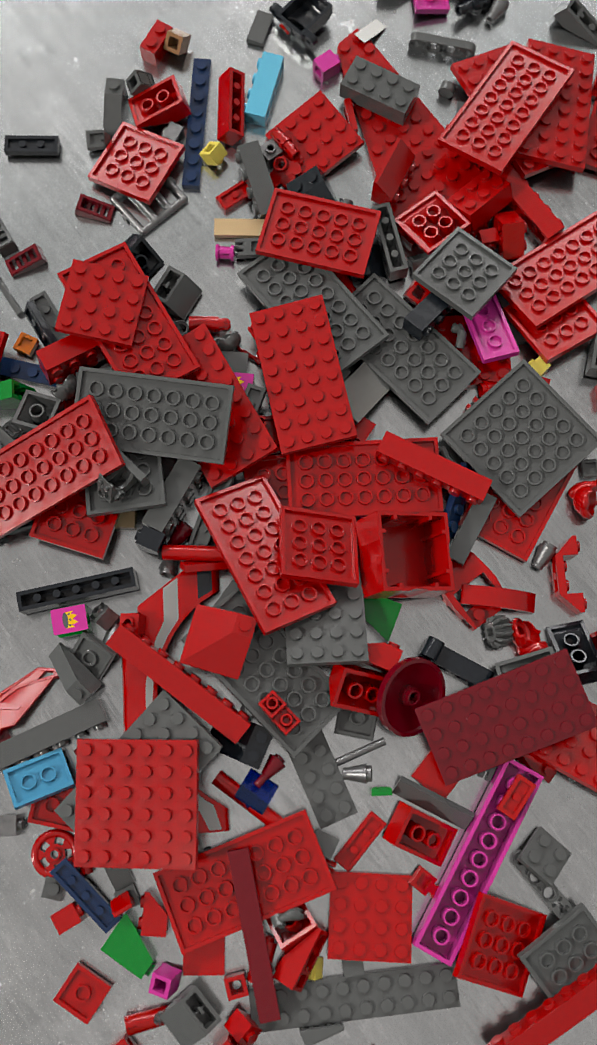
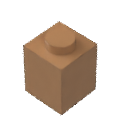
[163,28,191,55]

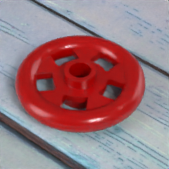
[31,829,75,878]

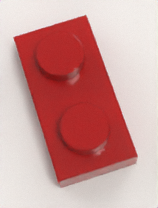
[496,773,537,821]

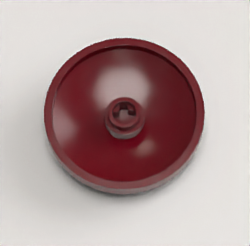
[377,657,446,737]

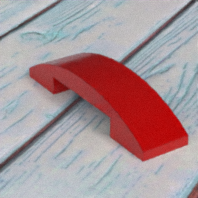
[460,584,536,613]

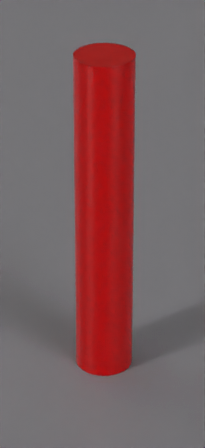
[162,545,225,562]
[212,770,283,825]

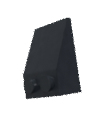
[286,165,337,201]
[545,620,597,685]
[210,722,273,770]

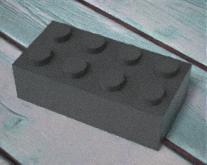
[339,56,420,126]
[141,459,205,538]

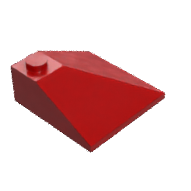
[395,190,471,255]
[179,604,257,680]

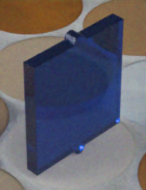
[234,768,279,815]

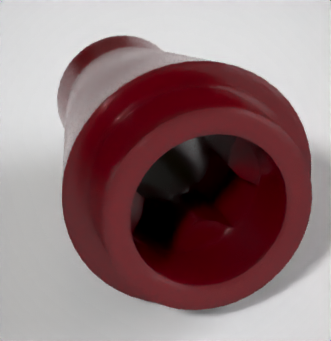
[167,521,193,545]

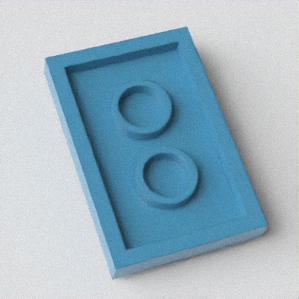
[2,748,75,810]

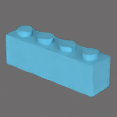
[244,51,284,127]

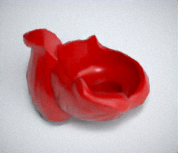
[568,479,597,519]
[510,618,548,656]

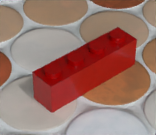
[217,67,245,146]

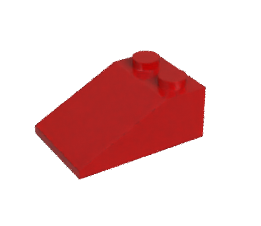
[128,74,192,128]
[365,641,403,674]
[382,801,458,867]
[266,903,319,954]

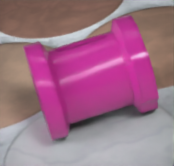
[215,244,235,262]

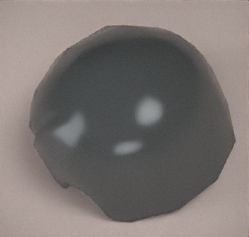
[215,331,241,352]
[50,374,77,401]

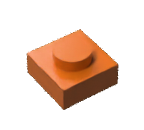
[13,332,39,357]

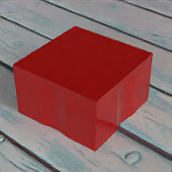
[356,511,455,599]

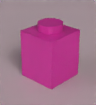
[313,49,341,83]
[148,963,182,1000]

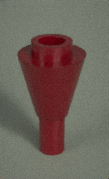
[254,754,285,789]

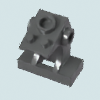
[97,450,150,504]

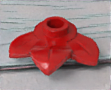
[270,156,302,189]

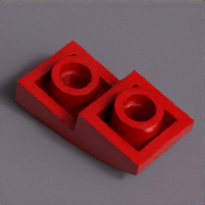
[258,690,301,736]

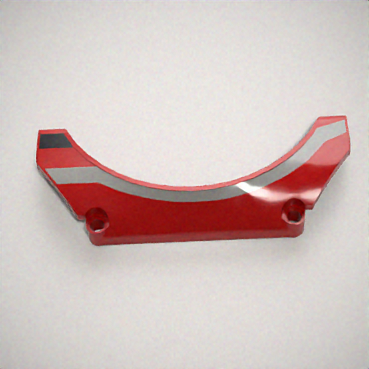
[122,570,230,833]

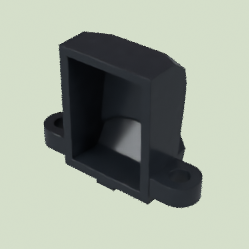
[269,0,333,48]

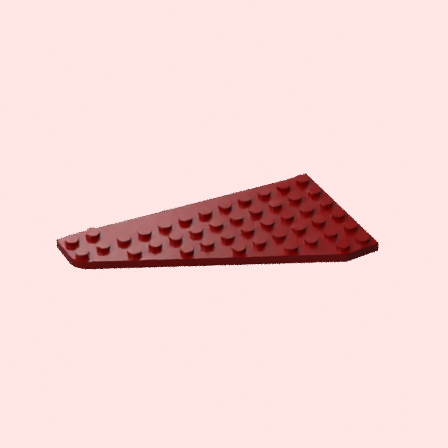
[337,28,482,248]

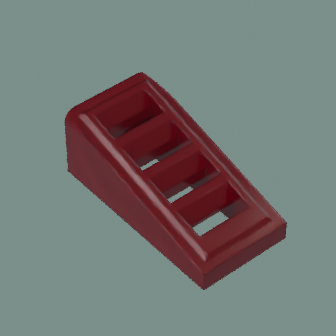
[75,194,115,223]
[5,243,48,278]

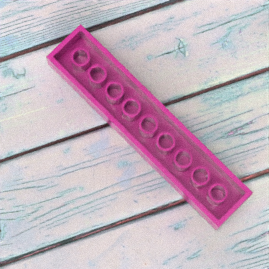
[412,760,544,967]

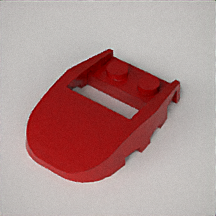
[441,551,503,631]

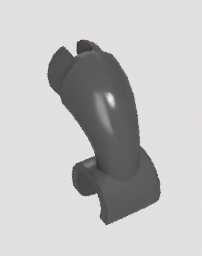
[271,907,304,929]

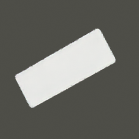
[355,19,386,43]

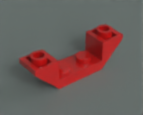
[551,535,587,615]

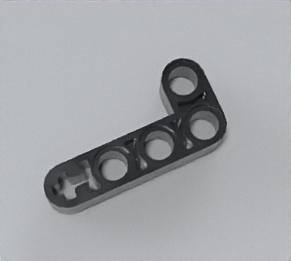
[418,636,495,685]

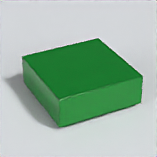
[370,787,392,796]

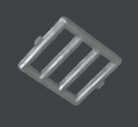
[110,176,188,235]

